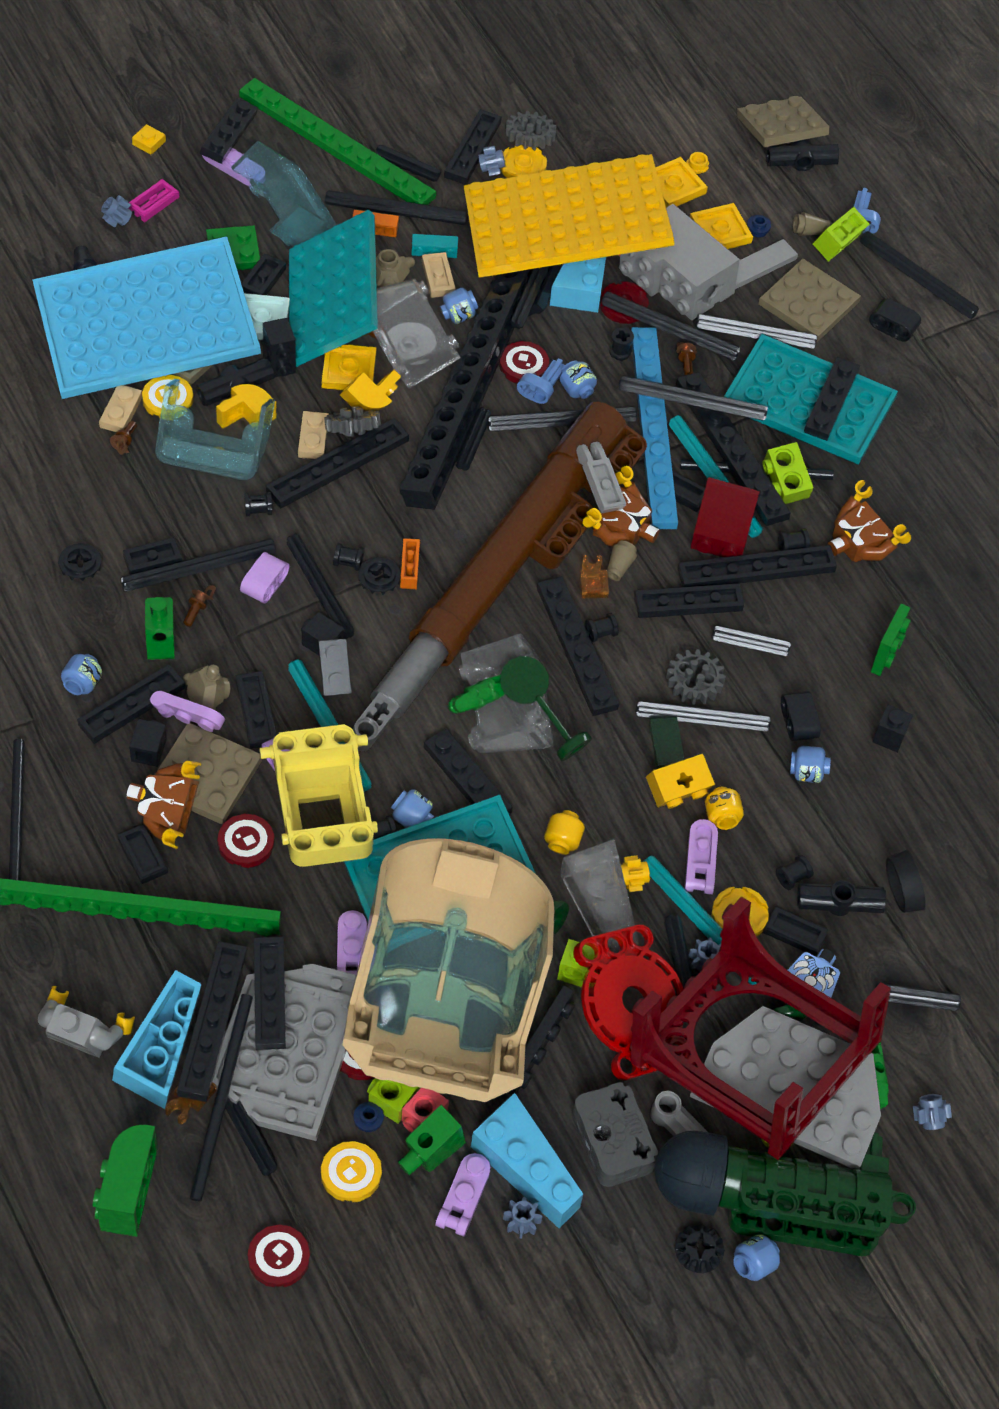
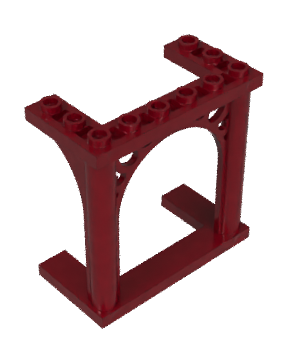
[630,896,891,1160]

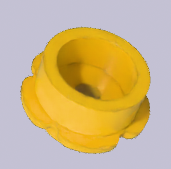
[686,152,709,174]

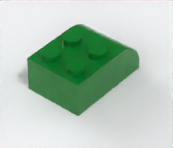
[93,1125,158,1237]

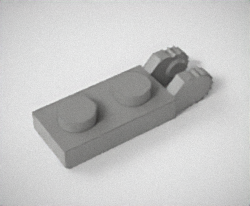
[576,442,626,514]

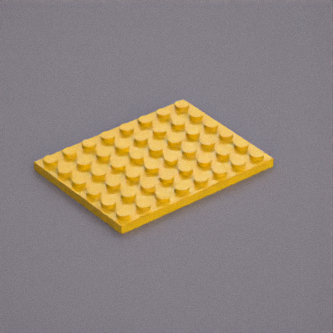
[464,154,674,278]

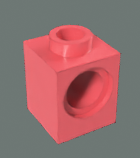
[401,1088,449,1133]

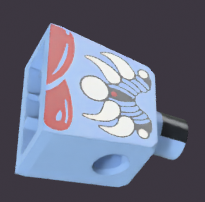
[787,949,840,998]

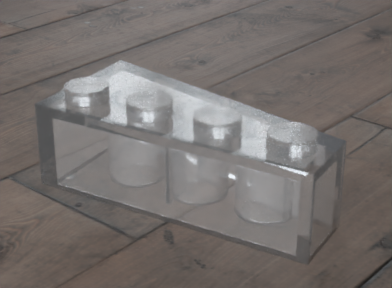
[560,839,639,953]

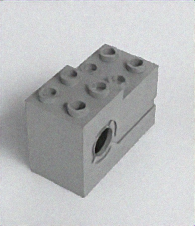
[619,204,740,321]

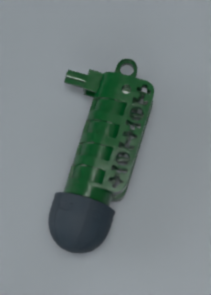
[655,1131,916,1256]

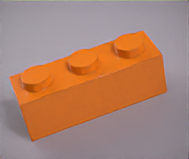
[352,210,399,237]
[400,538,420,589]

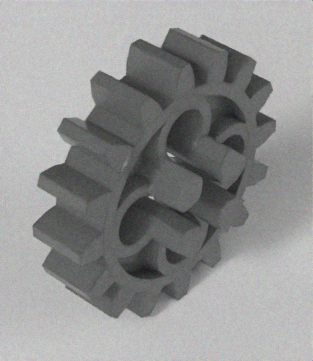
[505,111,556,150]
[324,406,381,436]
[666,649,726,705]

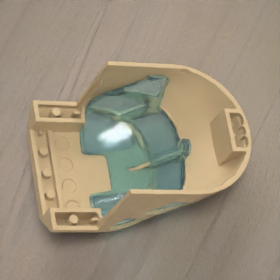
[342,838,554,1102]

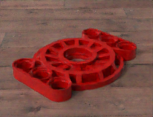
[573,925,690,1080]

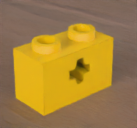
[646,754,715,809]

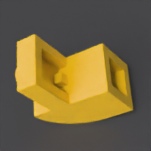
[340,370,401,411]
[216,384,276,430]

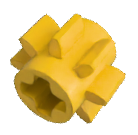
[617,855,650,892]

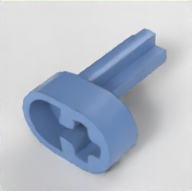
[854,188,881,234]
[517,358,565,404]

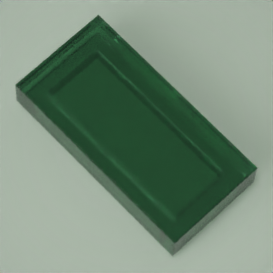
[649,717,685,769]

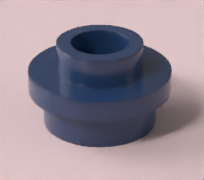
[747,215,771,237]
[353,1102,384,1132]

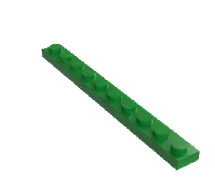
[239,78,436,205]
[0,878,281,936]

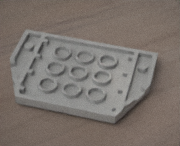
[212,964,356,1141]
[690,1006,881,1169]

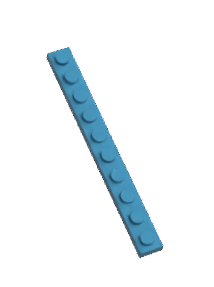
[631,327,678,529]

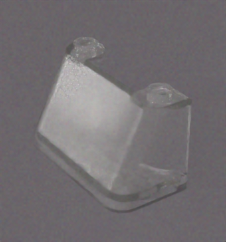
[373,278,461,389]
[459,633,553,753]

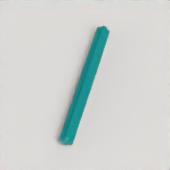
[669,415,763,538]
[289,659,371,792]
[643,855,757,985]

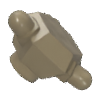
[376,249,415,297]
[183,664,230,710]

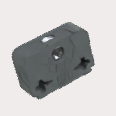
[572,1082,658,1187]

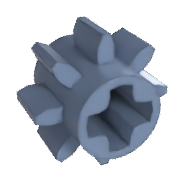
[478,145,506,176]
[101,195,132,227]
[689,938,721,972]
[913,1094,952,1130]
[503,1197,542,1239]

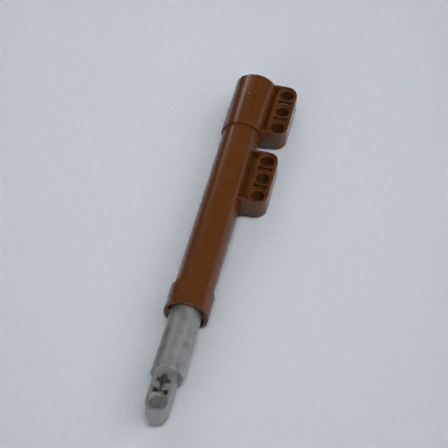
[353,401,647,751]

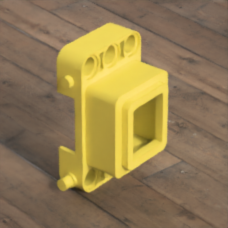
[259,724,378,867]

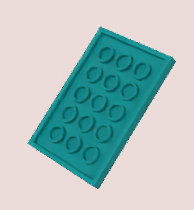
[289,210,378,367]
[724,334,898,465]
[343,795,536,951]

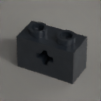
[263,318,296,378]

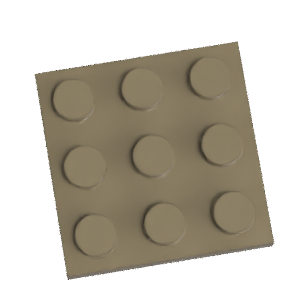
[737,96,829,147]
[758,259,861,342]
[155,723,262,825]

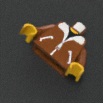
[583,466,660,546]
[828,480,911,562]
[127,761,201,849]

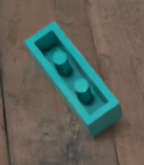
[412,234,458,258]

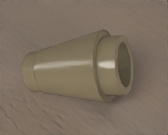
[793,212,830,236]
[606,540,637,581]

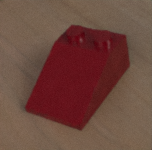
[691,477,760,558]

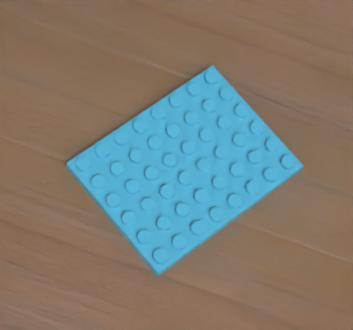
[33,237,261,399]

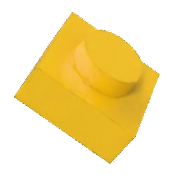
[132,124,166,155]

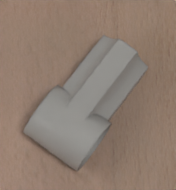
[650,1091,707,1136]

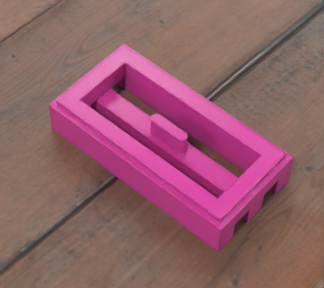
[129,179,179,222]

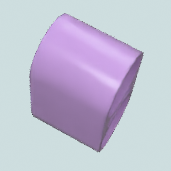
[240,552,289,604]

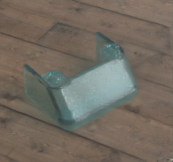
[231,141,337,246]
[155,379,275,480]

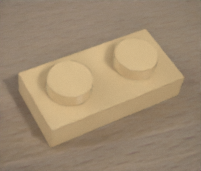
[422,252,455,298]
[99,385,142,432]
[298,411,329,459]

